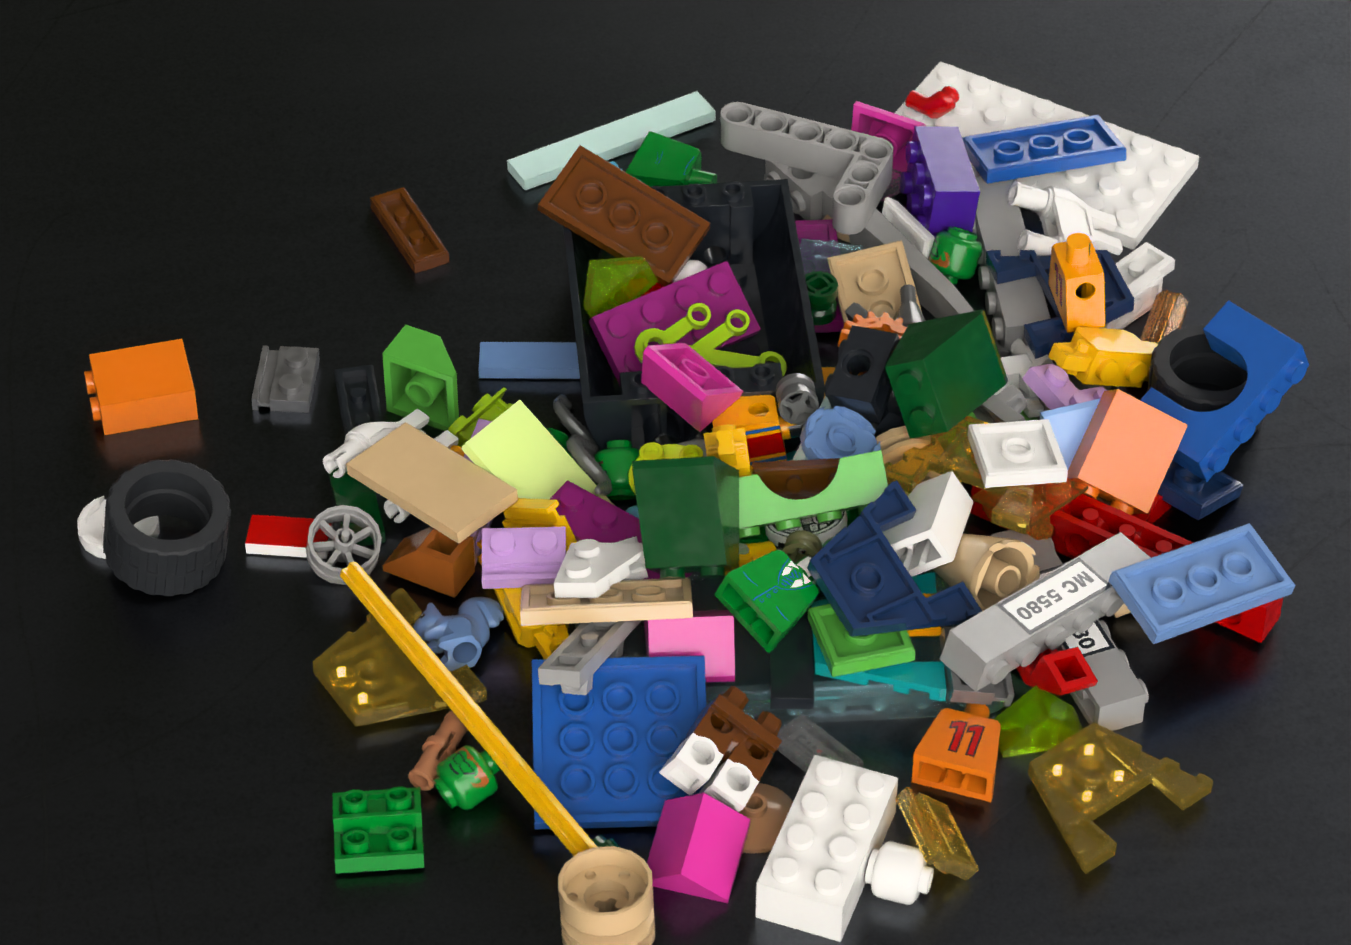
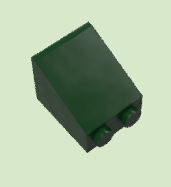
[885,309,1008,439]
[632,456,739,579]

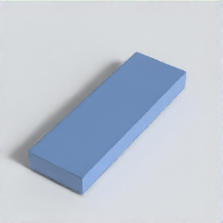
[479,342,580,379]

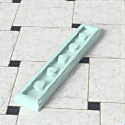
[507,91,716,191]

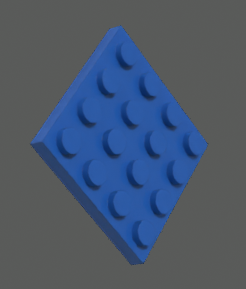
[532,656,709,829]

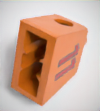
[911,703,1001,802]

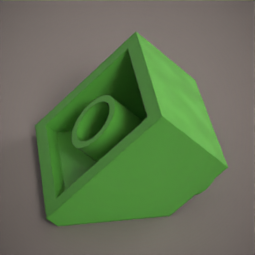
[382,324,459,431]

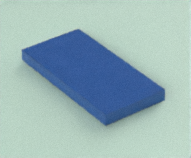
[962,115,1127,184]

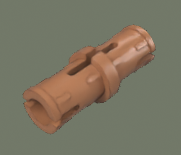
[408,711,468,791]

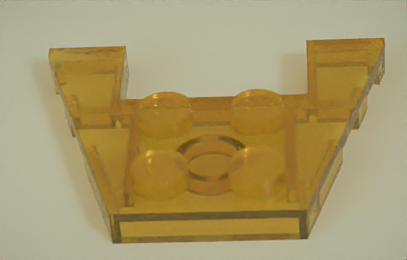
[884,416,1036,535]
[313,587,487,726]
[1028,722,1213,874]

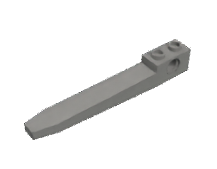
[764,160,974,318]

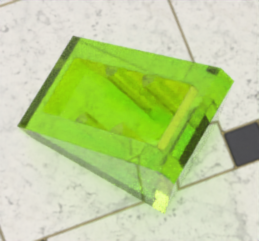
[583,256,658,319]
[994,685,1086,758]

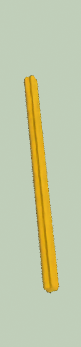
[340,562,597,856]

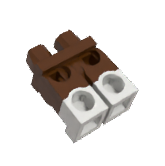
[659,686,782,812]

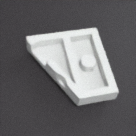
[554,539,645,598]

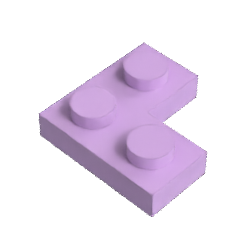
[1022,363,1107,410]

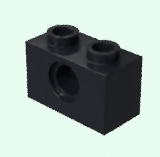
[825,325,900,423]

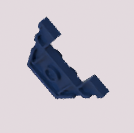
[986,250,1134,359]
[807,480,982,637]

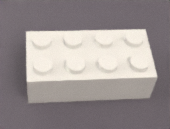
[756,755,898,942]

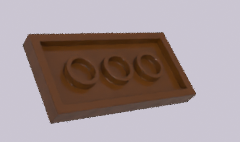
[538,145,711,287]

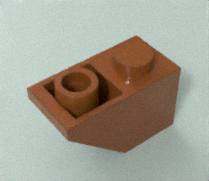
[383,526,475,598]

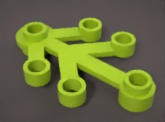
[634,303,787,376]

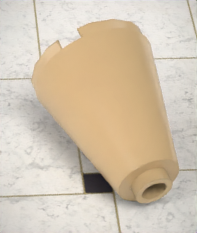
[932,533,1040,611]

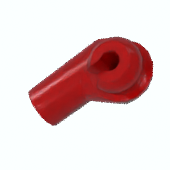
[905,86,960,119]

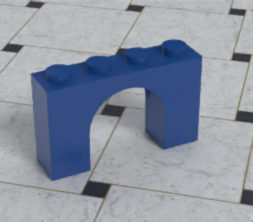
[1140,300,1309,482]

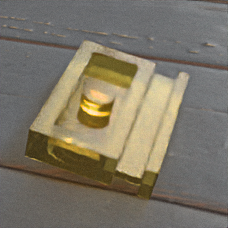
[895,787,979,880]

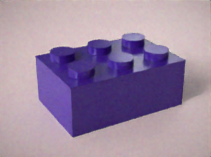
[900,126,980,237]

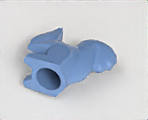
[413,597,504,671]

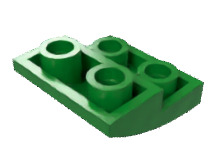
[333,787,424,874]

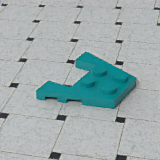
[811,573,946,701]

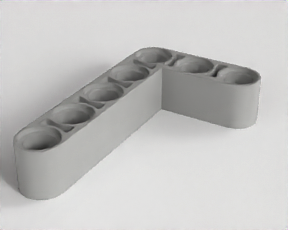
[720,102,893,235]

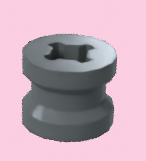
[775,373,819,425]

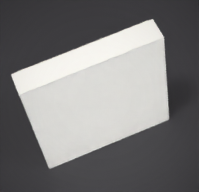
[967,419,1068,488]

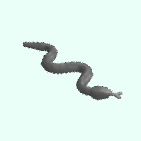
[553,394,612,496]

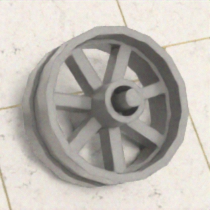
[305,505,382,585]

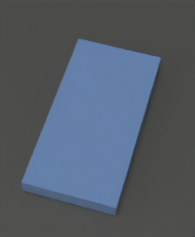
[1108,523,1296,644]

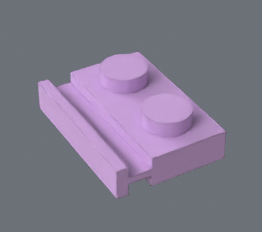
[482,527,566,589]

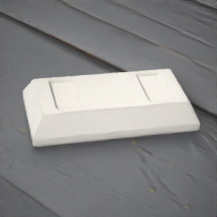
[882,197,935,259]

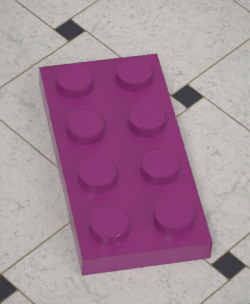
[588,261,761,385]

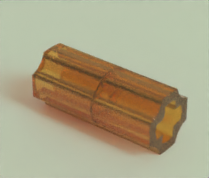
[1140,290,1188,343]

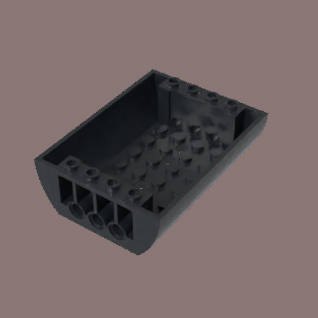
[563,179,825,454]

